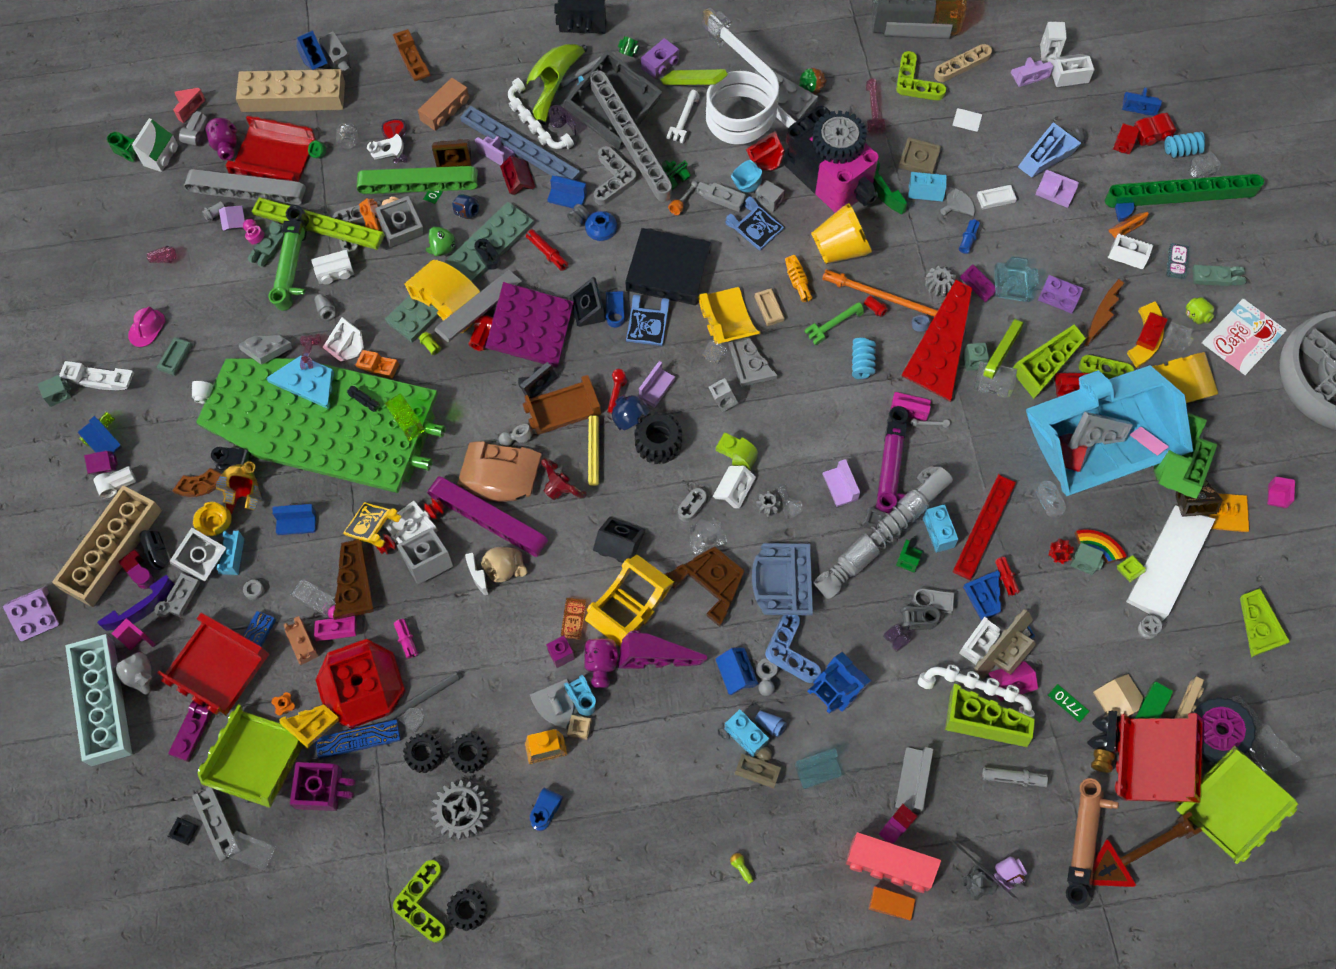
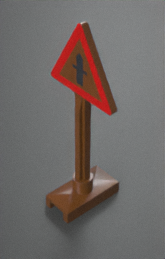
[1093,812,1202,887]

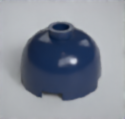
[612,395,650,430]

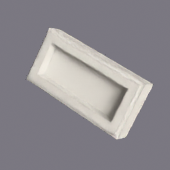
[977,185,1017,210]

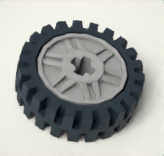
[812,110,867,164]

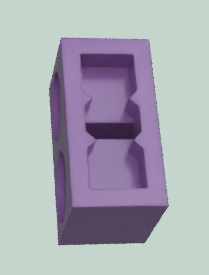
[1038,275,1083,314]

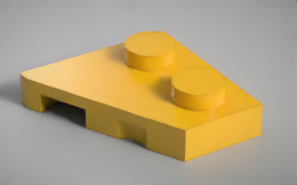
[279,705,339,748]

